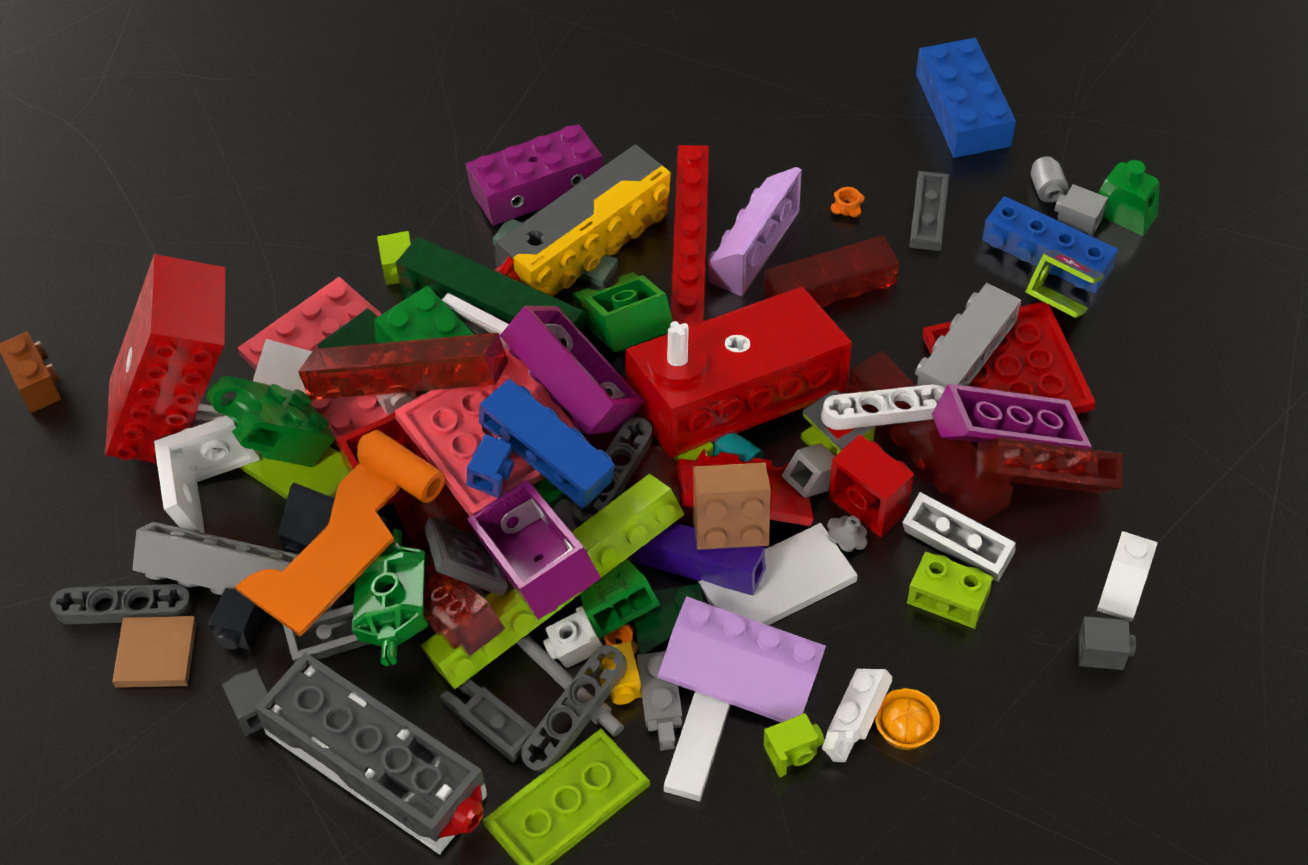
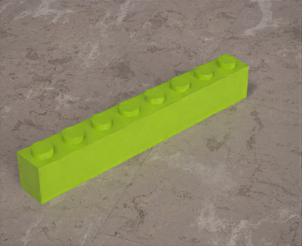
[420,473,684,689]

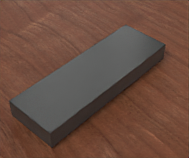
[909,171,949,251]

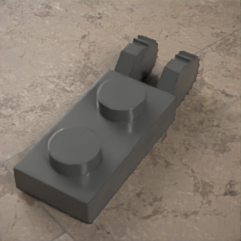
[440,679,535,763]

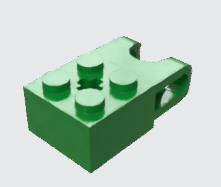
[573,272,673,352]
[206,376,336,467]

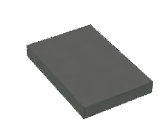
[424,517,508,597]

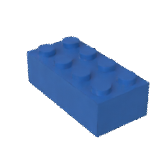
[916,37,1016,158]

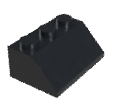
[278,482,390,584]

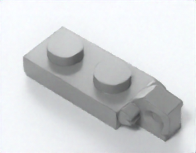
[636,651,683,751]

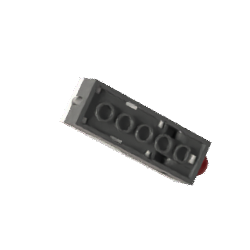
[255,652,487,854]

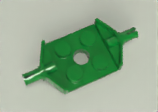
[352,529,431,666]

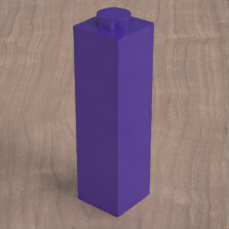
[634,523,766,596]

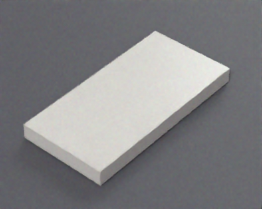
[698,523,858,625]

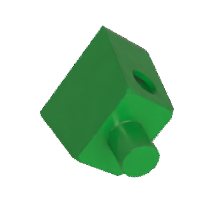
[1098,160,1160,236]

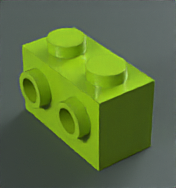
[907,551,993,629]

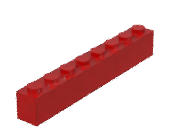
[671,145,709,327]

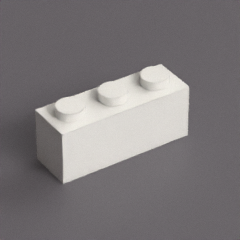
[902,492,1016,582]

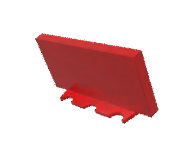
[677,449,814,526]

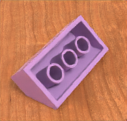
[706,167,802,297]
[657,596,826,722]

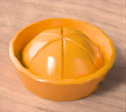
[875,688,940,750]

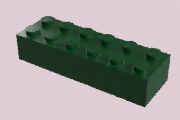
[395,236,586,347]

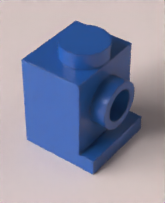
[466,434,515,498]

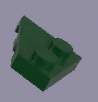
[633,584,703,654]

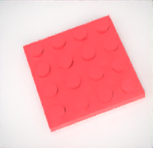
[395,348,590,516]

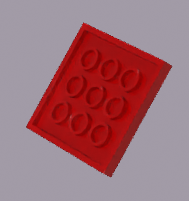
[922,302,1096,414]

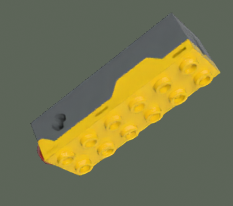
[494,144,671,297]

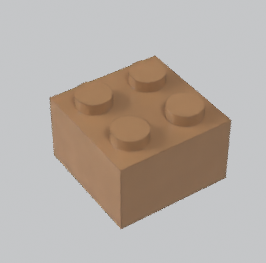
[693,463,771,550]

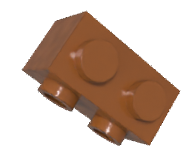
[0,331,62,413]

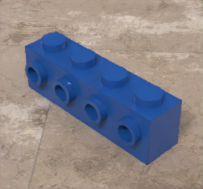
[982,196,1118,294]
[479,379,615,509]

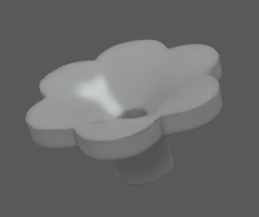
[827,516,867,552]

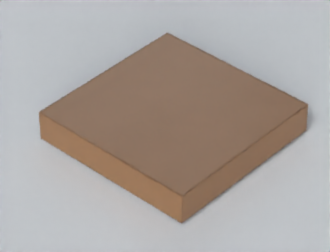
[112,616,197,688]

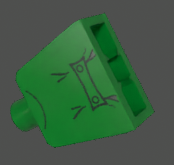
[581,559,660,638]

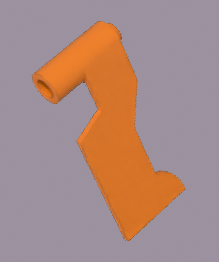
[235,430,446,637]

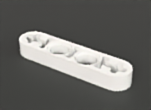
[821,384,945,430]

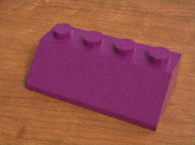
[932,383,1092,453]

